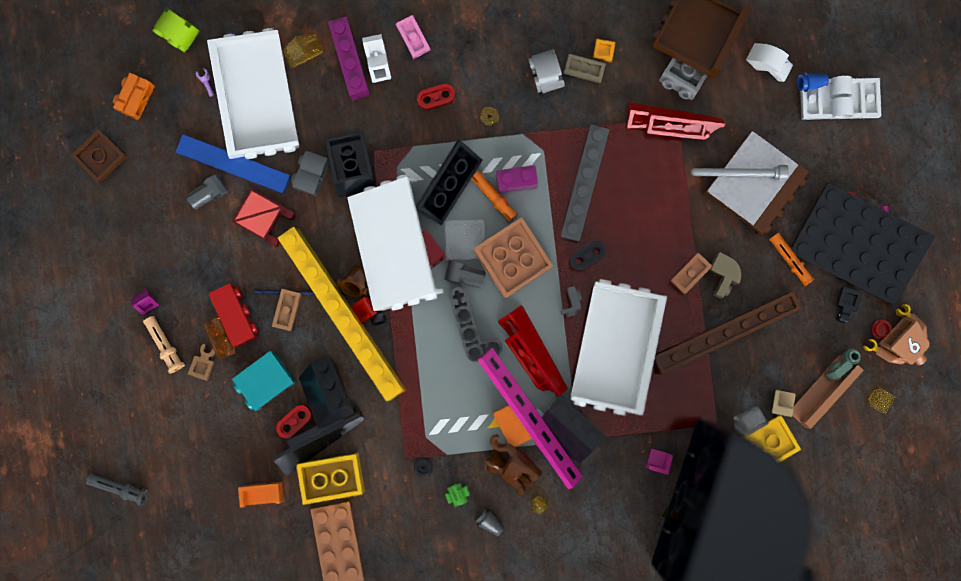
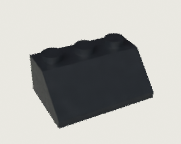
[299,355,355,430]
[541,395,606,464]

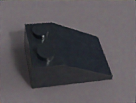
[325,131,376,198]

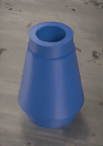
[797,72,829,92]

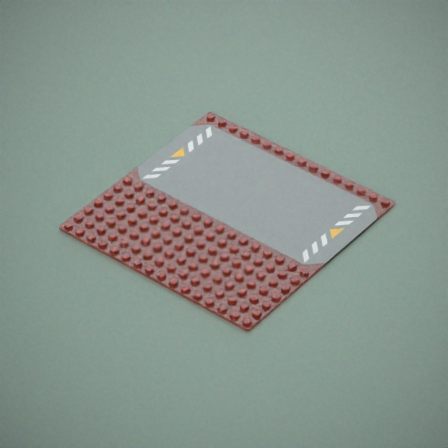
[373,122,717,459]

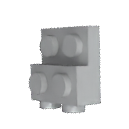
[659,58,707,100]

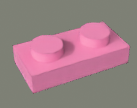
[396,15,430,59]

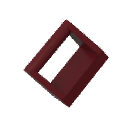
[422,230,446,269]

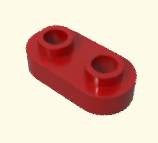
[417,84,455,110]
[276,405,312,438]

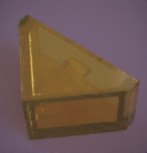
[282,34,325,68]

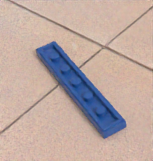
[176,135,291,194]

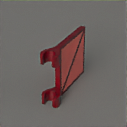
[232,189,296,247]

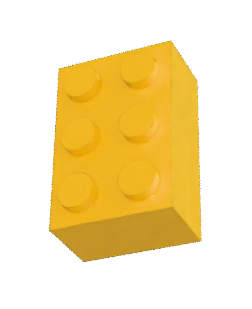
[297,452,365,505]

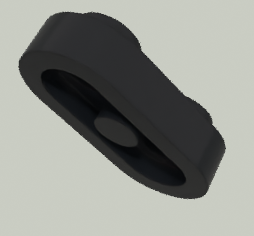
[570,241,607,271]

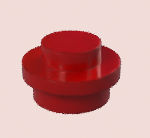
[871,320,892,339]

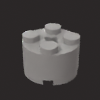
[529,49,565,93]

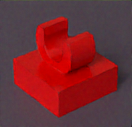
[351,296,377,323]

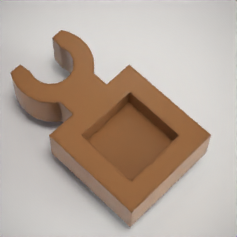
[188,344,216,381]

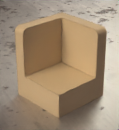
[772,390,796,417]

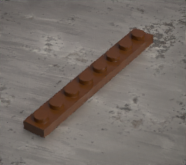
[654,291,802,375]

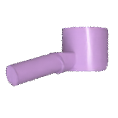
[196,69,214,97]

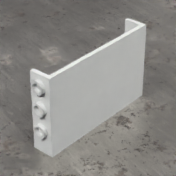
[207,28,299,159]
[347,175,444,311]
[570,279,667,415]

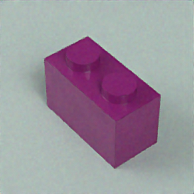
[496,165,538,194]

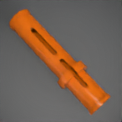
[471,170,518,222]
[769,232,815,287]

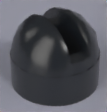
[370,311,387,326]

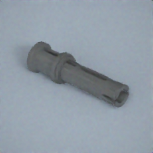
[86,473,148,506]

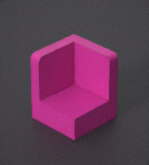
[645,448,673,475]

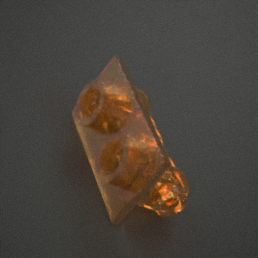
[203,317,236,360]

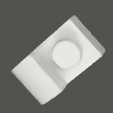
[362,34,391,83]
[746,43,793,82]

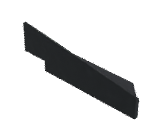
[273,406,364,475]

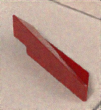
[627,102,725,140]
[498,306,568,397]

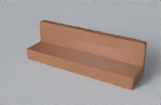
[793,355,864,429]

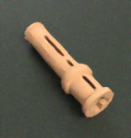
[143,316,185,374]

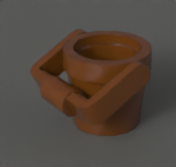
[337,266,370,298]

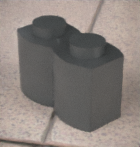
[291,151,330,197]

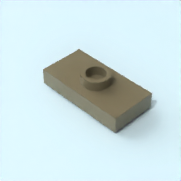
[563,54,606,83]

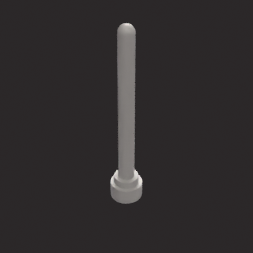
[691,165,789,181]

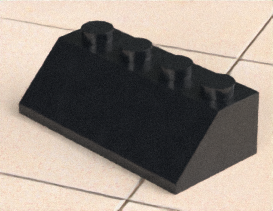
[415,139,483,226]

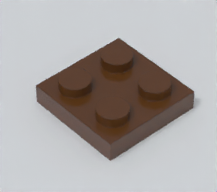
[70,129,127,184]

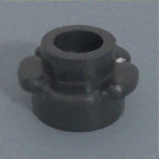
[414,457,433,477]

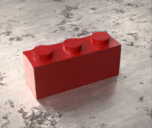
[208,283,259,347]

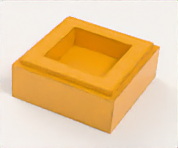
[593,39,615,62]

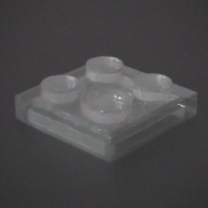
[445,219,485,261]

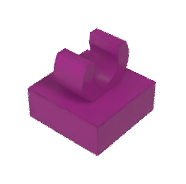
[130,288,159,315]

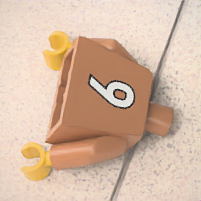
[863,304,930,365]

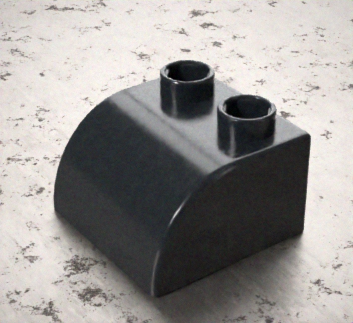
[651,417,815,581]

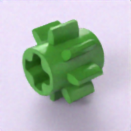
[445,482,470,507]

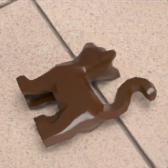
[485,434,542,497]

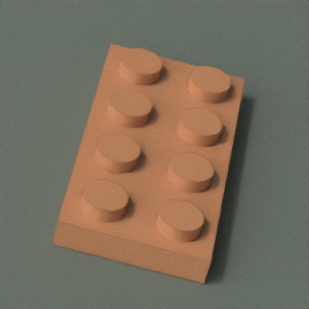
[311,501,365,581]

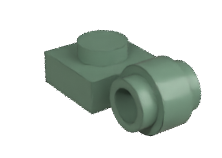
[825,349,861,381]

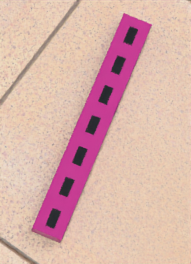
[478,348,583,489]

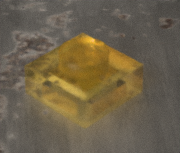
[866,387,896,414]

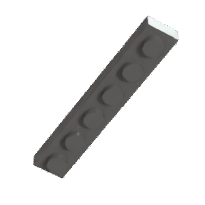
[560,124,610,242]

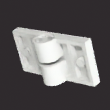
[800,76,881,120]

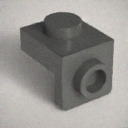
[560,286,582,317]

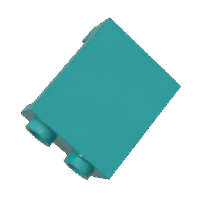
[232,351,297,411]

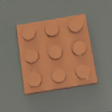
[472,217,553,299]

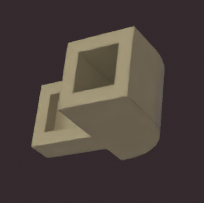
[707,252,741,299]

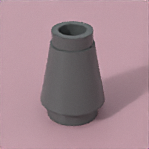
[474,508,504,536]

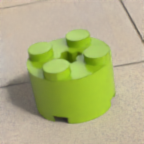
[152,7,200,52]

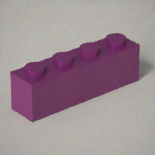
[328,16,370,101]

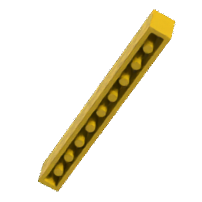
[278,227,406,401]

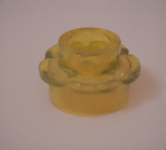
[480,107,499,126]
[530,496,549,514]

